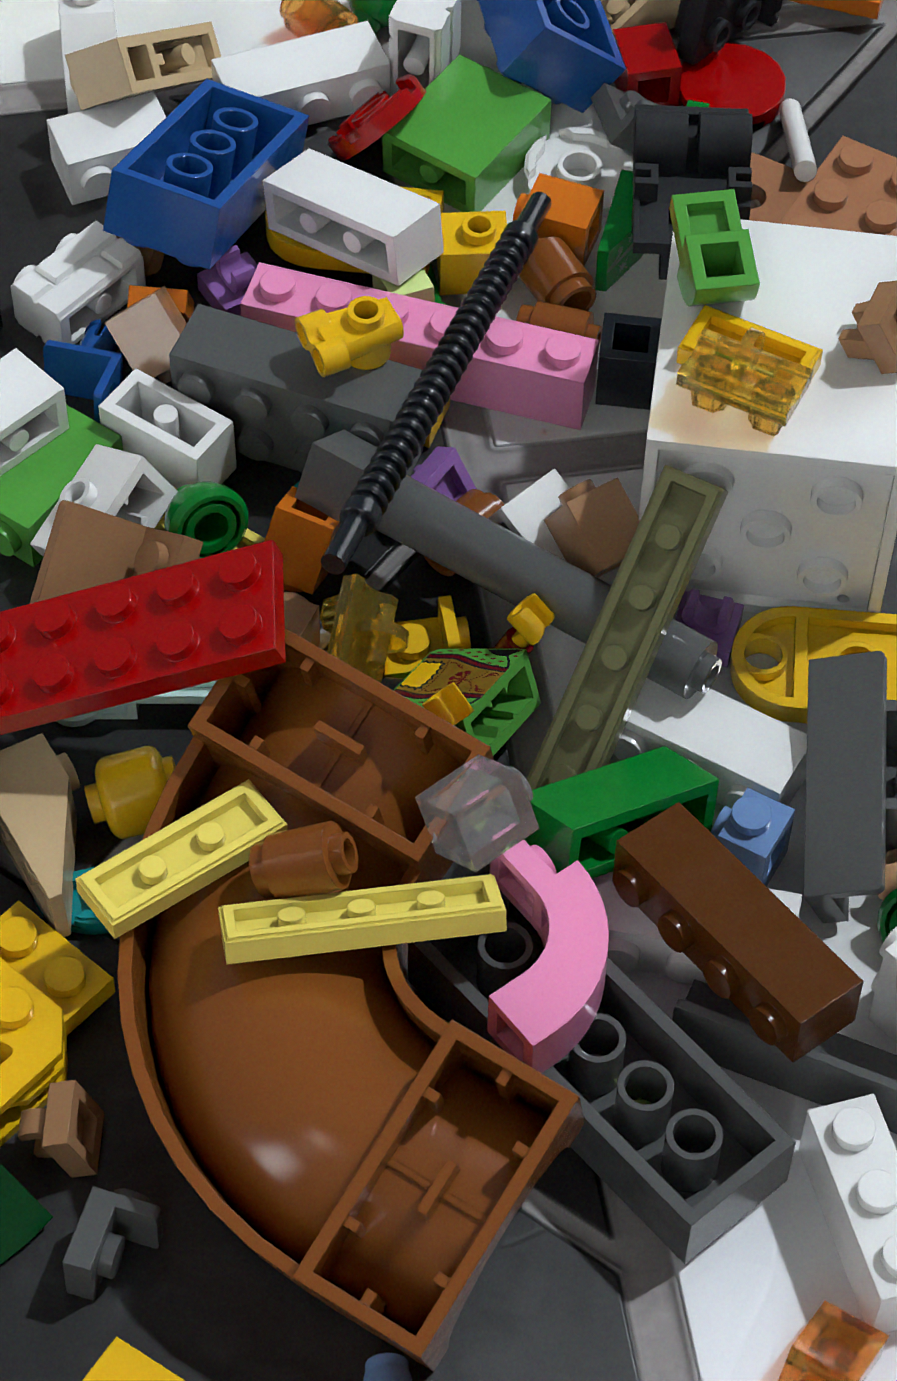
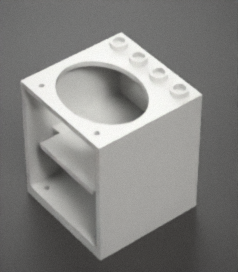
[638,219,897,613]

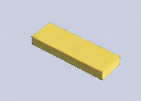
[75,779,288,939]

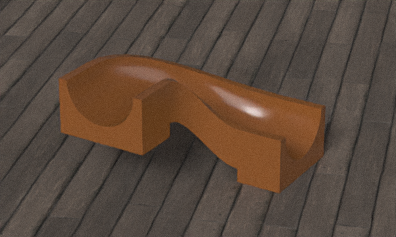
[118,628,584,1372]

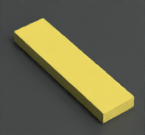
[218,874,507,965]

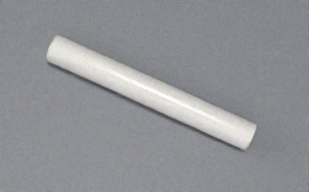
[779,99,817,182]

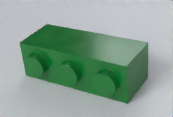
[514,746,720,879]

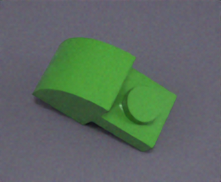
[669,189,760,307]

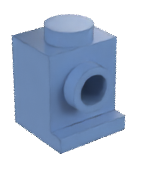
[711,787,795,887]

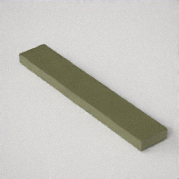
[520,464,728,794]

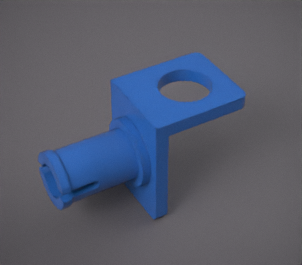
[43,319,124,423]

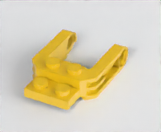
[0,900,116,1147]

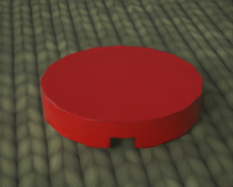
[679,43,786,126]
[327,74,427,162]

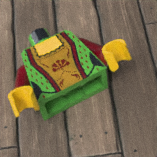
[381,593,555,756]

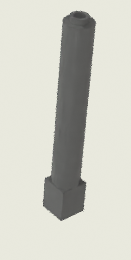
[295,430,722,699]

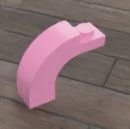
[487,828,609,1073]

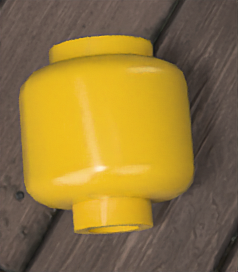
[84,745,176,839]

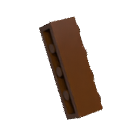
[612,802,864,1063]

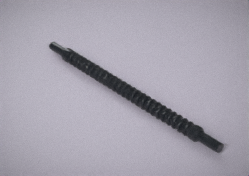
[321,192,552,574]

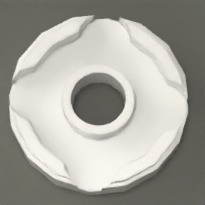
[523,127,633,217]

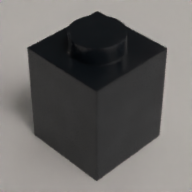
[595,313,662,410]

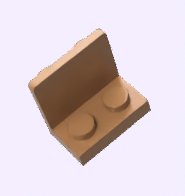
[30,500,203,603]

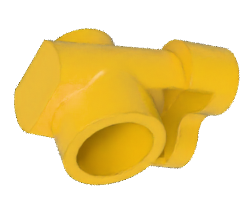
[295,296,404,377]

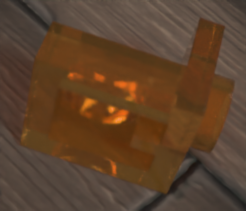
[778,1300,889,1381]

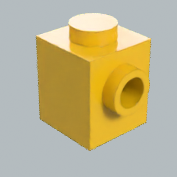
[437,211,507,295]

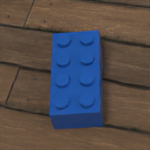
[477,0,626,113]
[103,79,309,270]

